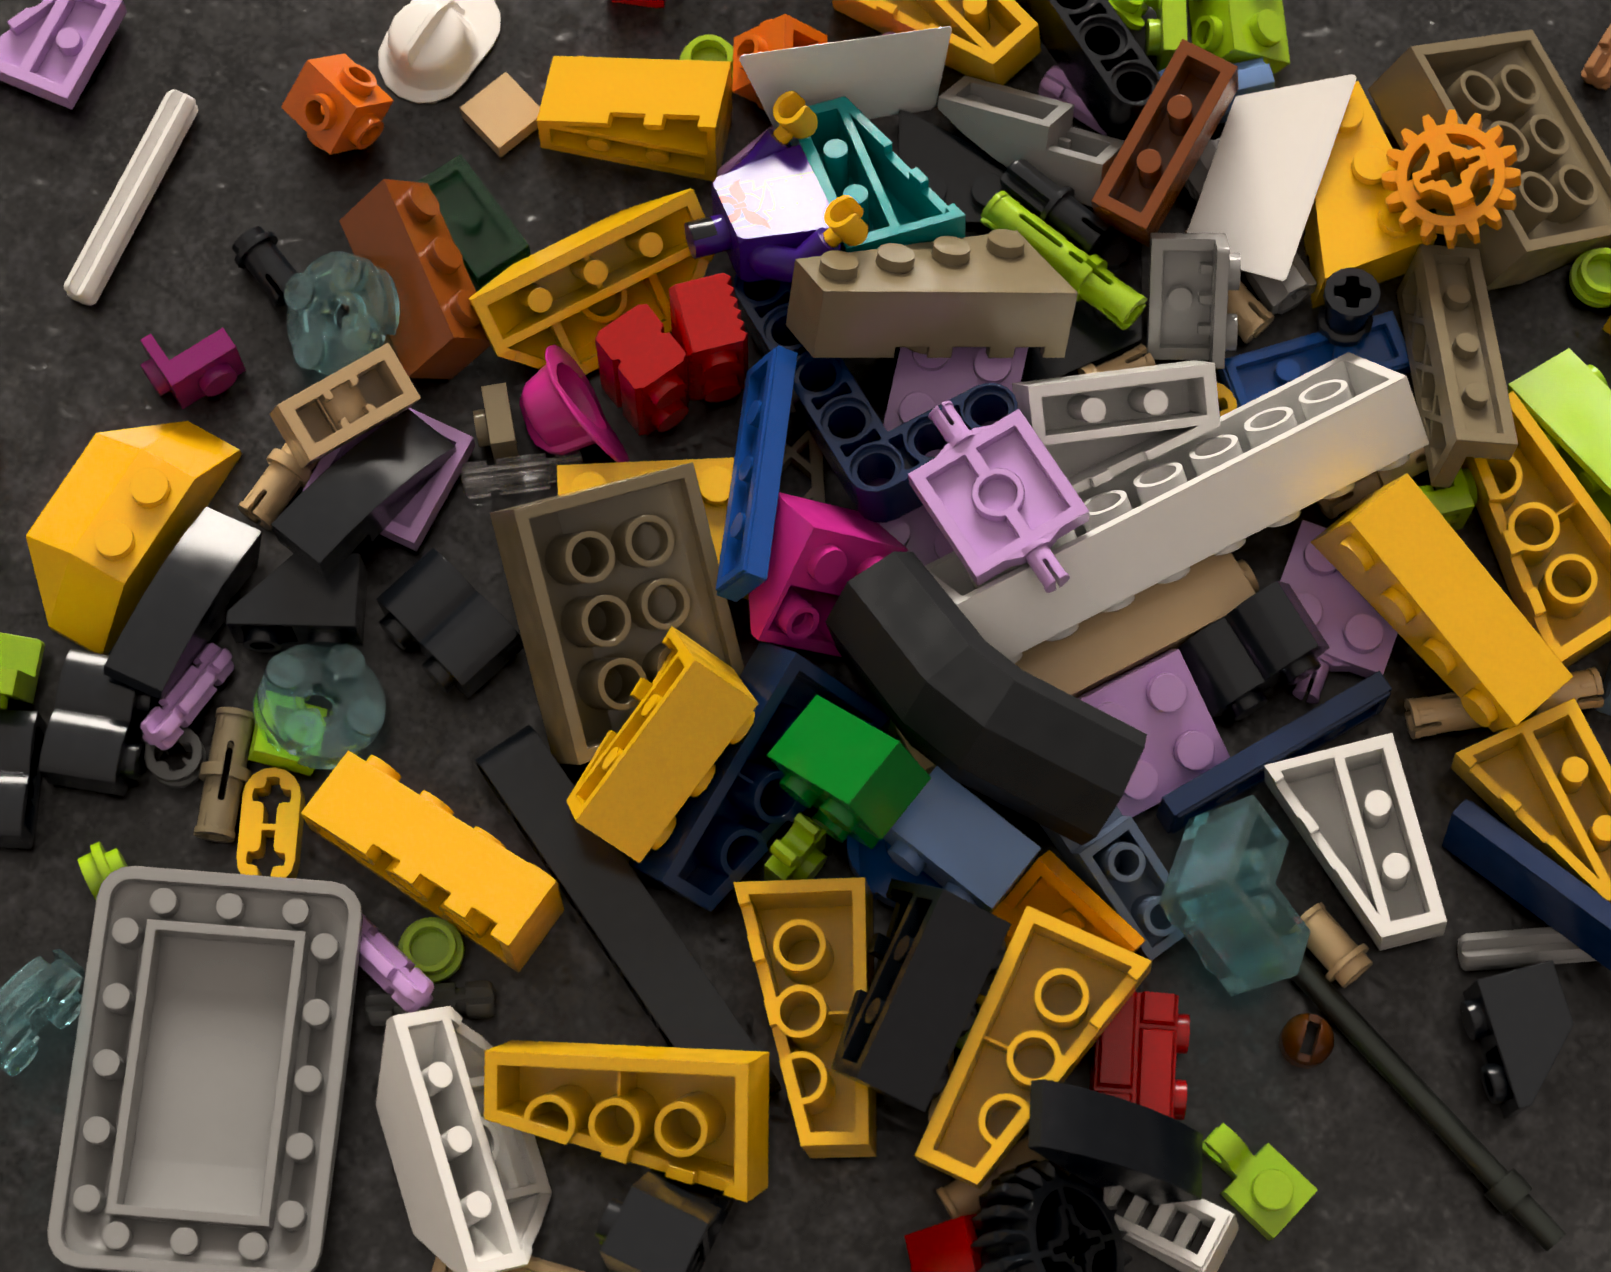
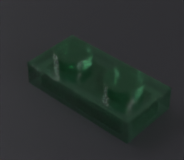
[417,154,531,288]

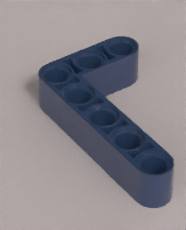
[733,274,1018,523]

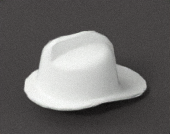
[379,0,501,104]

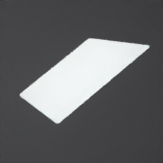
[739,26,952,130]
[1187,74,1356,281]

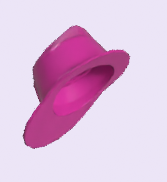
[519,344,630,462]

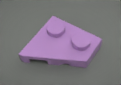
[0,0,127,110]

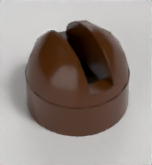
[1279,1013,1334,1069]

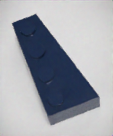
[628,641,890,912]

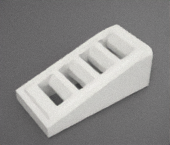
[1103,1186,1239,1272]

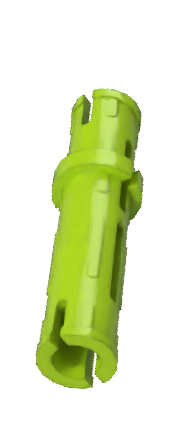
[980,190,1147,330]

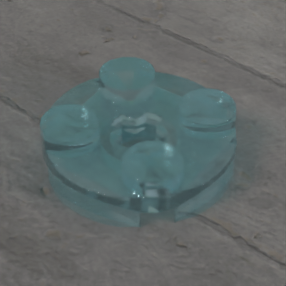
[284,251,400,376]
[253,643,386,769]
[0,949,84,1077]

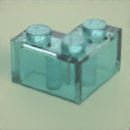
[1159,795,1311,997]

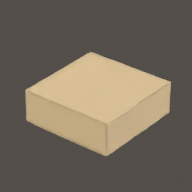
[460,72,540,158]

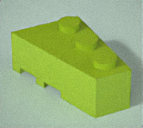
[1508,348,1611,524]

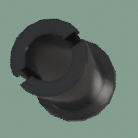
[232,226,307,307]

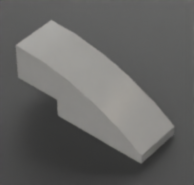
[938,75,1125,207]

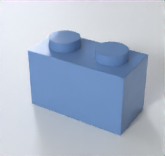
[883,766,1041,913]

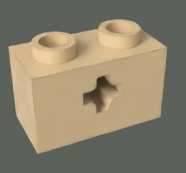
[269,343,421,469]

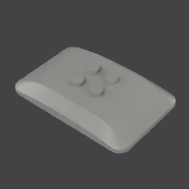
[48,866,363,1272]

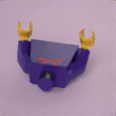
[684,91,868,283]

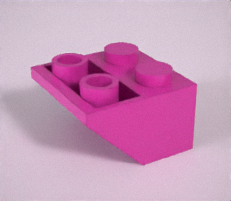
[748,492,908,657]

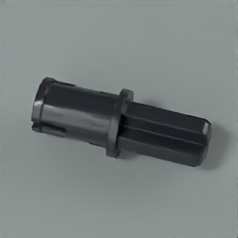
[1000,159,1114,256]

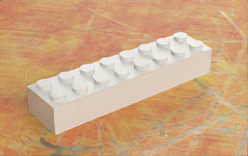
[925,352,1429,664]

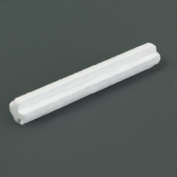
[64,89,198,306]

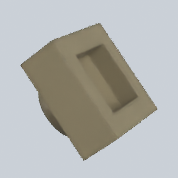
[473,382,520,467]

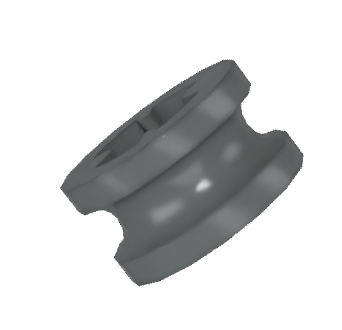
[144,726,208,788]

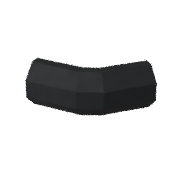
[825,551,1147,845]

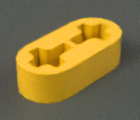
[236,767,305,878]

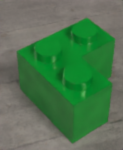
[767,695,931,850]

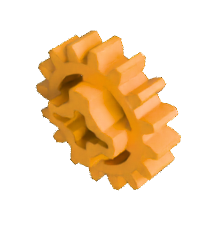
[1382,109,1521,249]

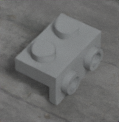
[1146,233,1241,369]

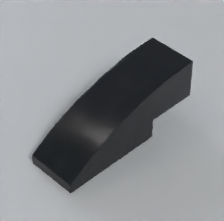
[271,409,457,580]
[103,506,262,700]
[1028,1079,1203,1205]

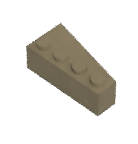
[786,229,1078,358]

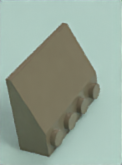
[1368,29,1611,291]
[490,462,744,765]

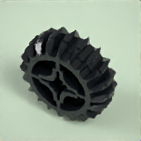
[970,1159,1133,1272]

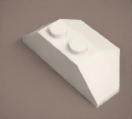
[376,1006,552,1272]

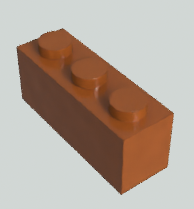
[1091,39,1239,247]
[339,179,491,379]

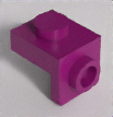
[140,328,246,409]

